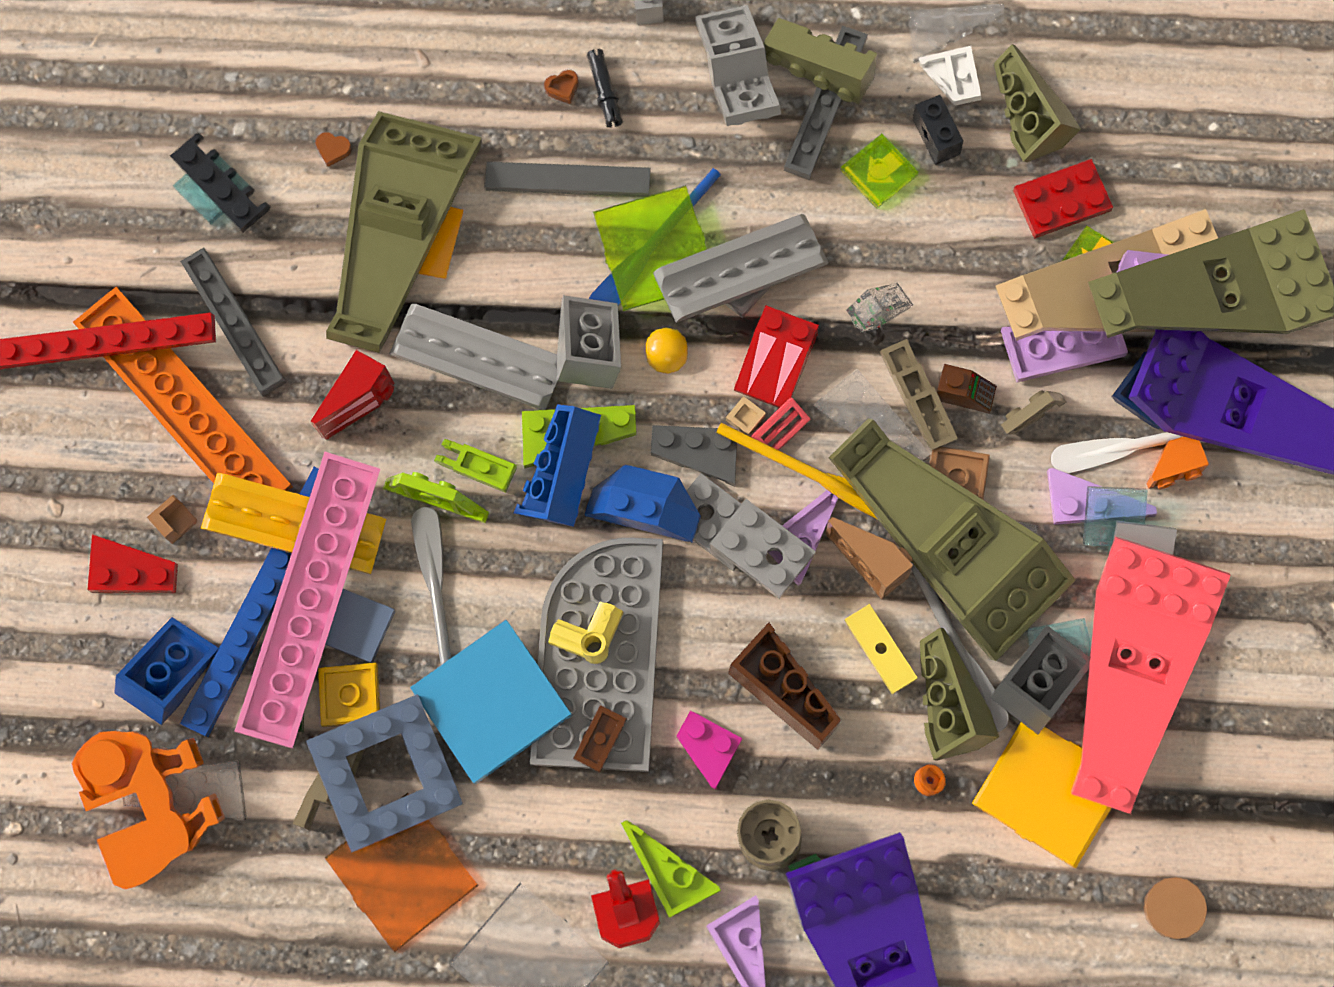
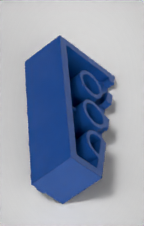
[514,404,601,527]

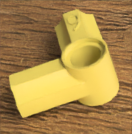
[548,602,623,664]

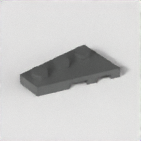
[651,425,738,487]

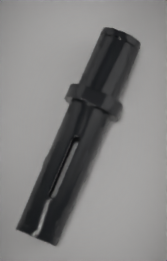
[586,49,623,128]

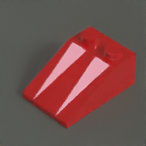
[734,305,819,408]
[310,350,394,440]

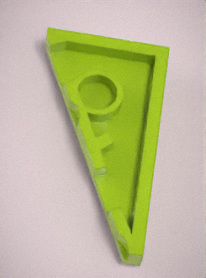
[621,820,721,918]

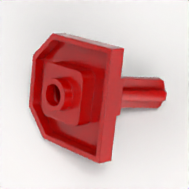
[591,869,660,949]

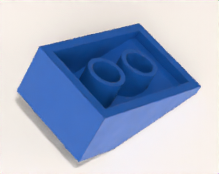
[114,617,219,725]

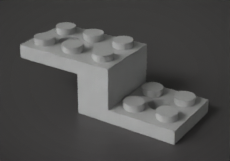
[695,5,781,126]
[686,473,816,599]

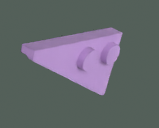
[1047,468,1157,525]
[768,490,839,586]

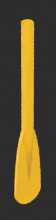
[716,423,877,519]

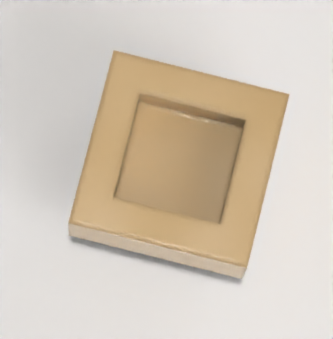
[726,396,766,436]

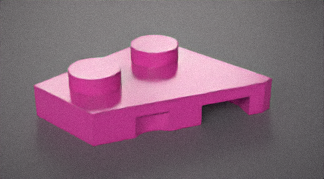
[676,710,742,790]

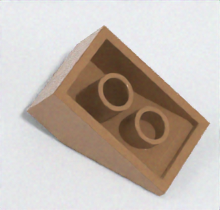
[826,517,913,600]

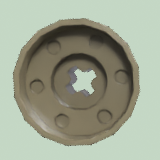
[737,799,802,871]

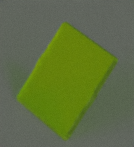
[593,185,707,311]

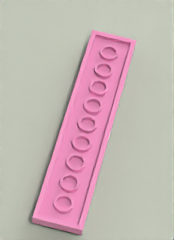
[235,452,380,748]

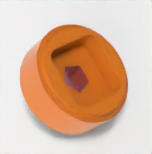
[914,765,946,796]

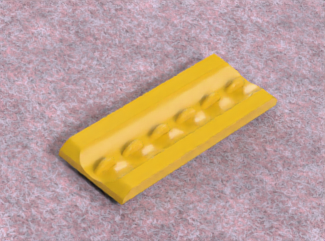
[201,473,386,575]

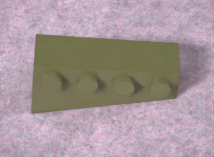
[763,18,877,105]

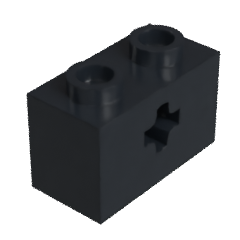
[912,95,964,165]

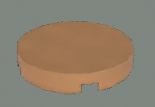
[1144,877,1207,940]

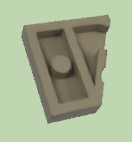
[1001,390,1066,435]

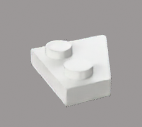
[919,46,982,106]

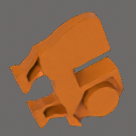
[72,731,225,890]

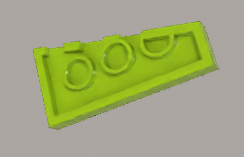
[522,405,637,469]

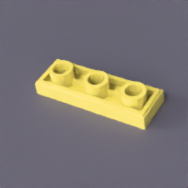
[844,604,918,695]

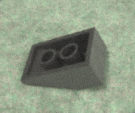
[990,625,1090,734]

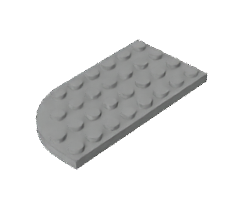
[530,538,663,772]

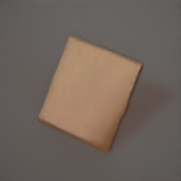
[325,792,478,952]

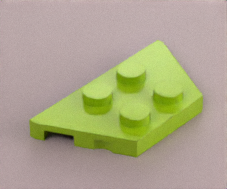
[383,472,489,524]

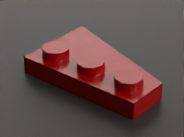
[87,534,178,593]

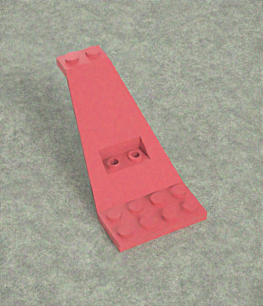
[1071,536,1231,814]

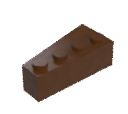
[728,622,841,750]

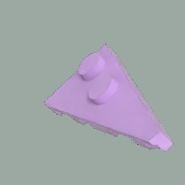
[706,896,765,987]

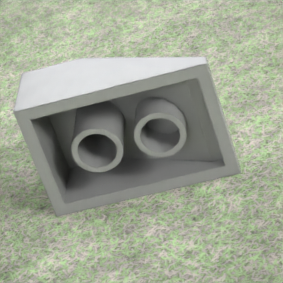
[557,295,621,389]

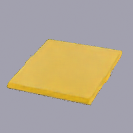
[972,722,1111,869]

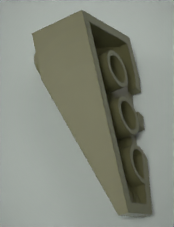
[994,44,1081,162]
[920,628,999,761]

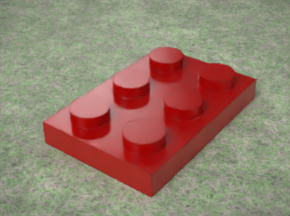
[1013,159,1113,239]

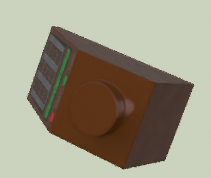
[937,364,997,414]

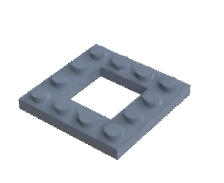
[306,694,463,853]

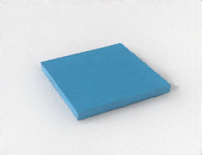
[410,620,573,785]

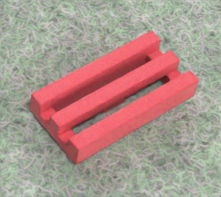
[750,398,811,450]

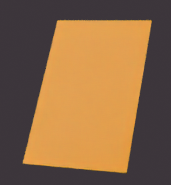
[418,207,464,279]

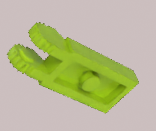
[434,439,517,493]

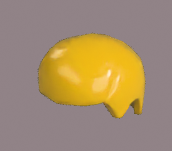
[646,328,688,374]

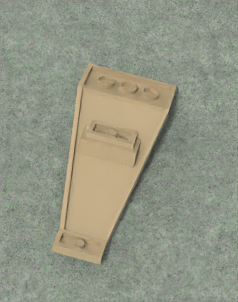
[996,209,1237,341]

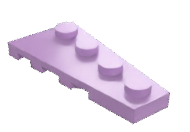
[1001,327,1128,383]

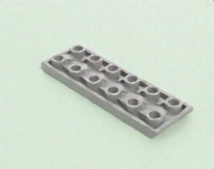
[653,214,829,323]
[389,304,558,410]

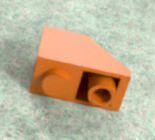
[1146,437,1209,490]

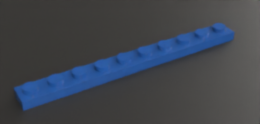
[180,467,319,737]

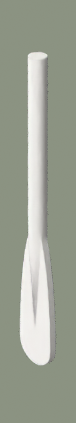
[1051,432,1183,473]

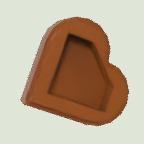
[544,69,579,104]
[315,132,352,167]

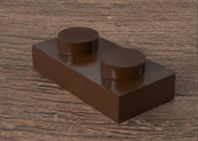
[573,705,627,773]

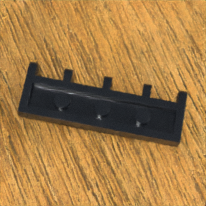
[170,133,271,233]

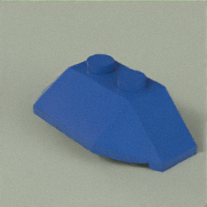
[584,465,701,543]

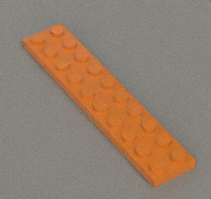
[73,287,293,491]

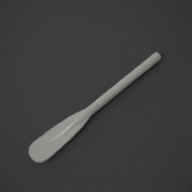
[411,507,451,665]
[911,562,1009,732]

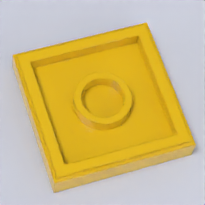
[318,663,380,727]

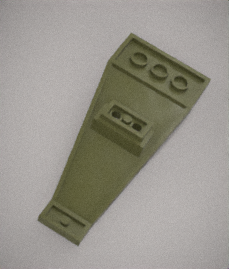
[326,111,482,353]
[1088,209,1334,338]
[828,418,1076,661]

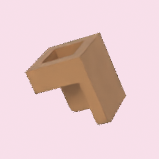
[147,495,197,544]

